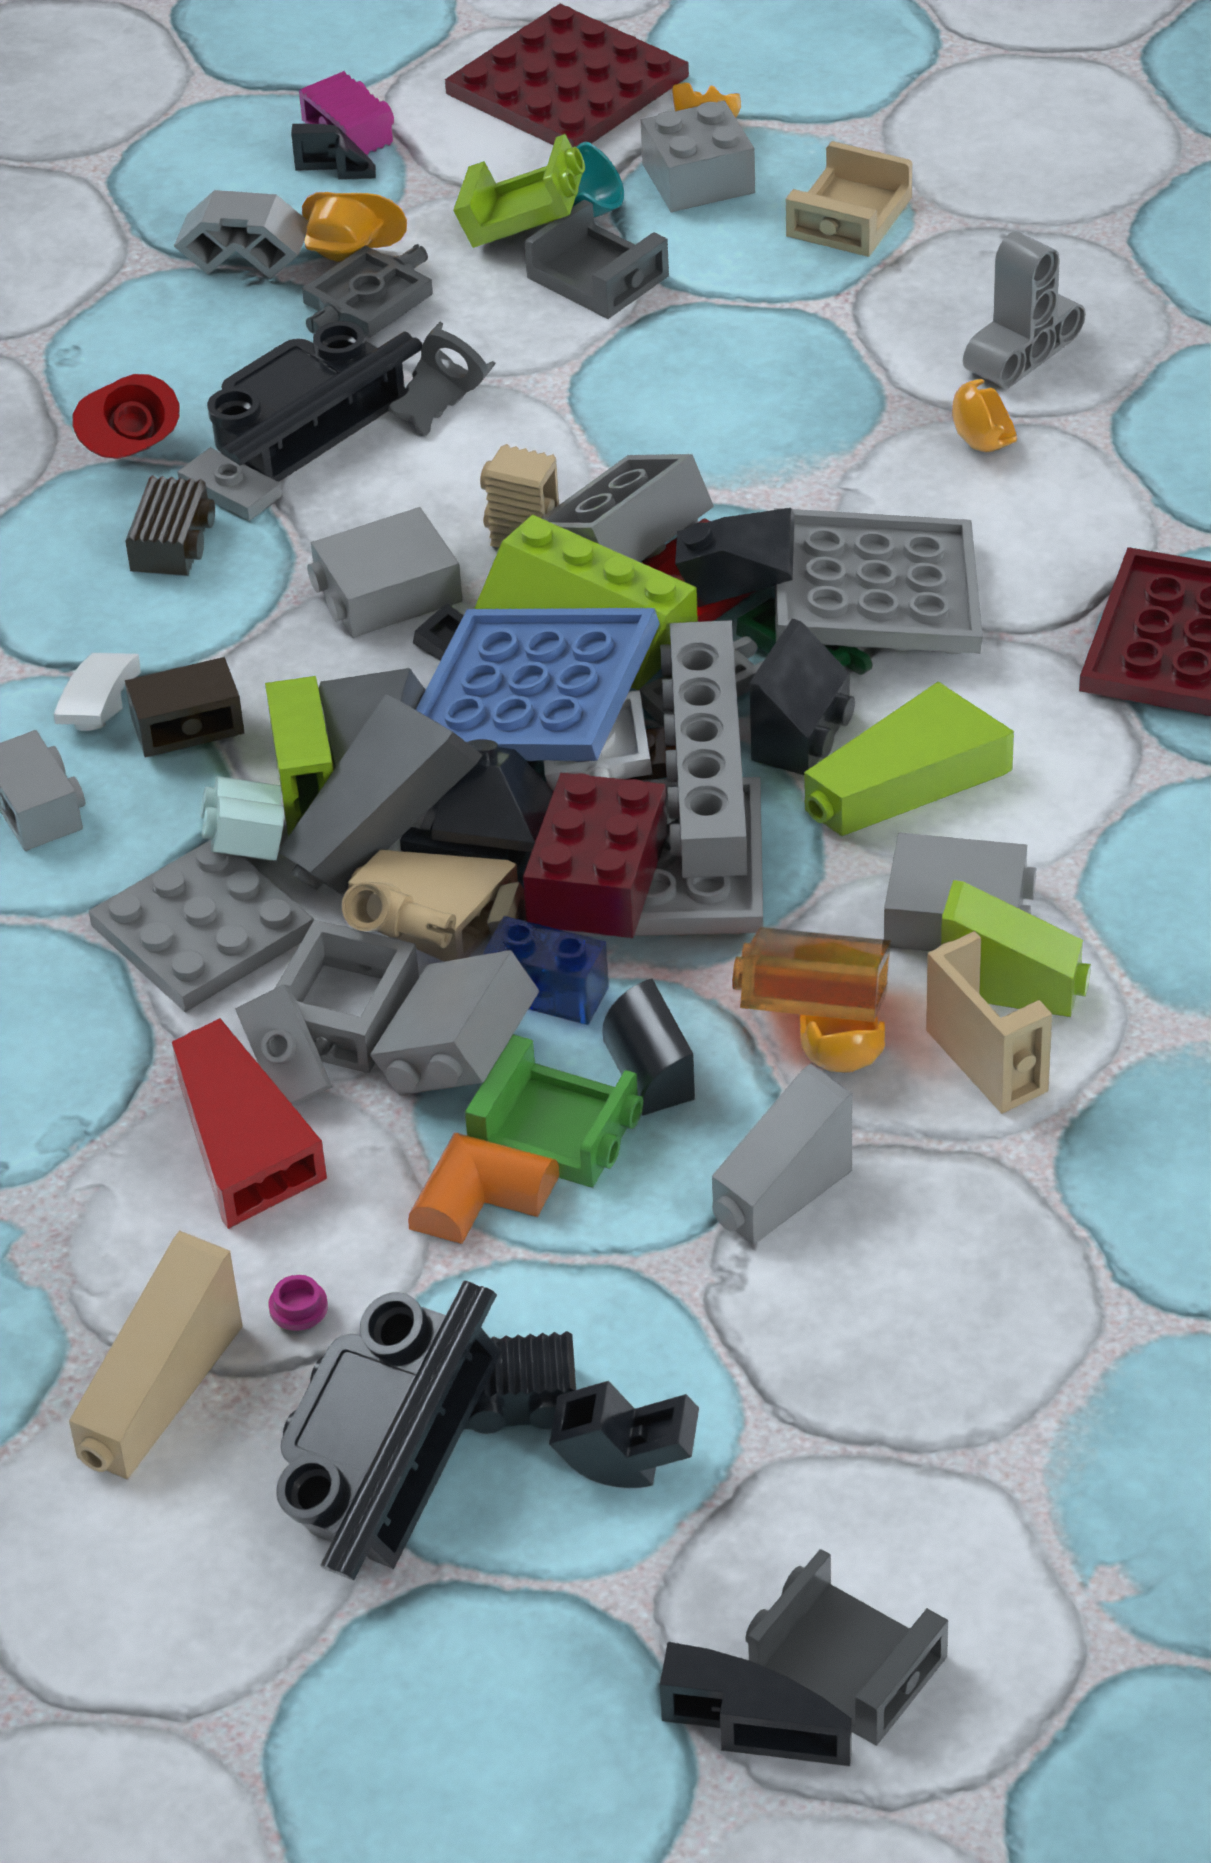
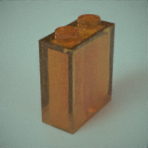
[732,927,891,1022]

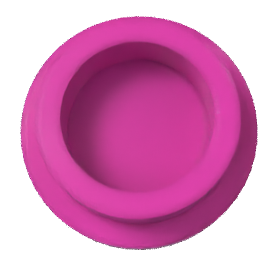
[268,1275,328,1331]

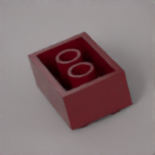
[523,772,668,938]

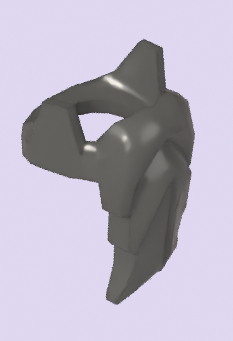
[388,322,496,436]

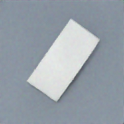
[54,653,141,731]

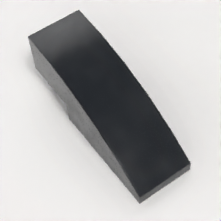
[660,1642,852,1766]

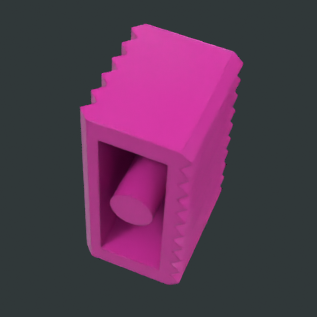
[299,71,394,155]

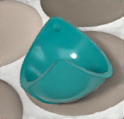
[573,142,624,218]

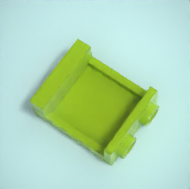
[453,134,585,248]

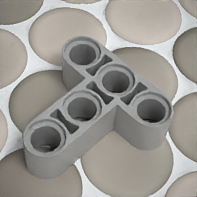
[963,231,1086,388]

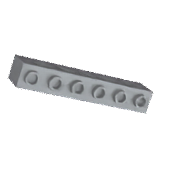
[660,620,747,878]

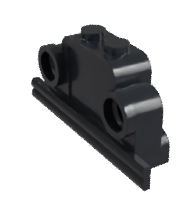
[207,321,422,482]
[276,1281,502,1580]

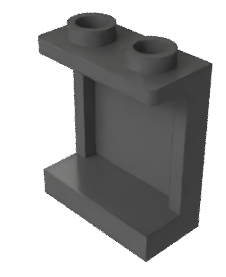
[525,200,669,319]

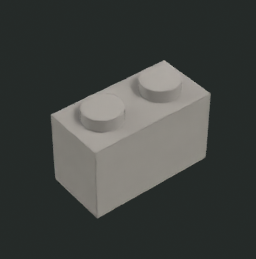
[0,730,86,851]

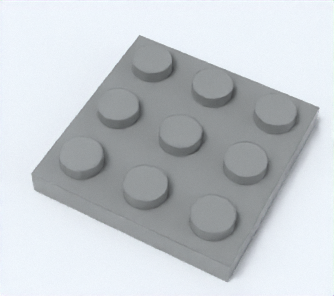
[89,840,314,1012]

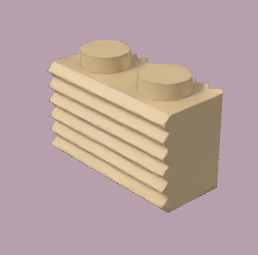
[480,444,559,548]

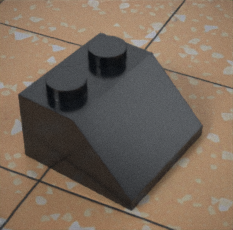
[749,619,855,775]

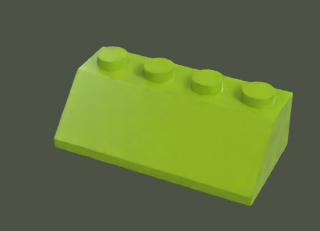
[474,514,697,690]

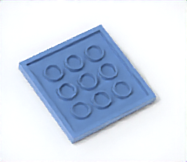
[416,608,660,762]

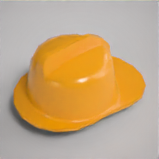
[302,192,407,262]

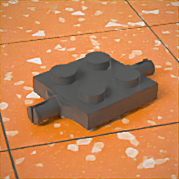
[302,244,433,338]

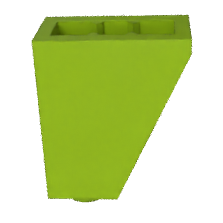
[941,880,1091,1017]

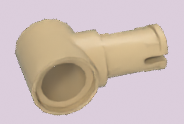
[342,882,456,948]

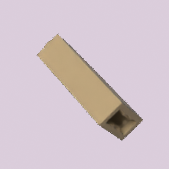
[69,1230,243,1480]

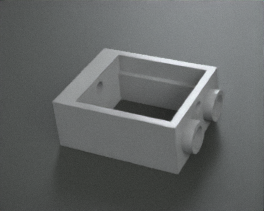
[274,920,419,1073]

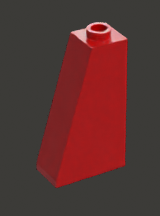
[172,1018,327,1229]

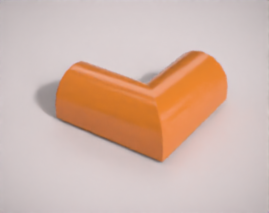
[408,1133,559,1244]

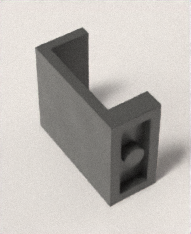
[745,1549,948,1746]

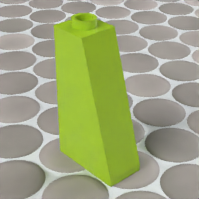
[265,676,333,837]
[804,681,1014,836]

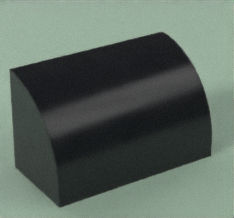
[602,978,695,1116]

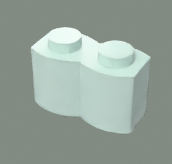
[200,776,284,861]

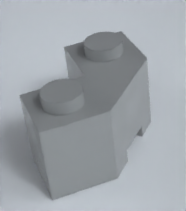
[174,190,308,279]

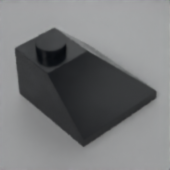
[675,508,795,607]
[432,739,554,852]

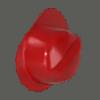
[72,374,180,459]

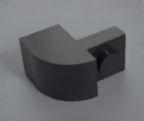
[549,1381,699,1488]

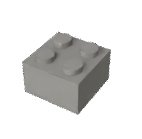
[640,100,755,212]

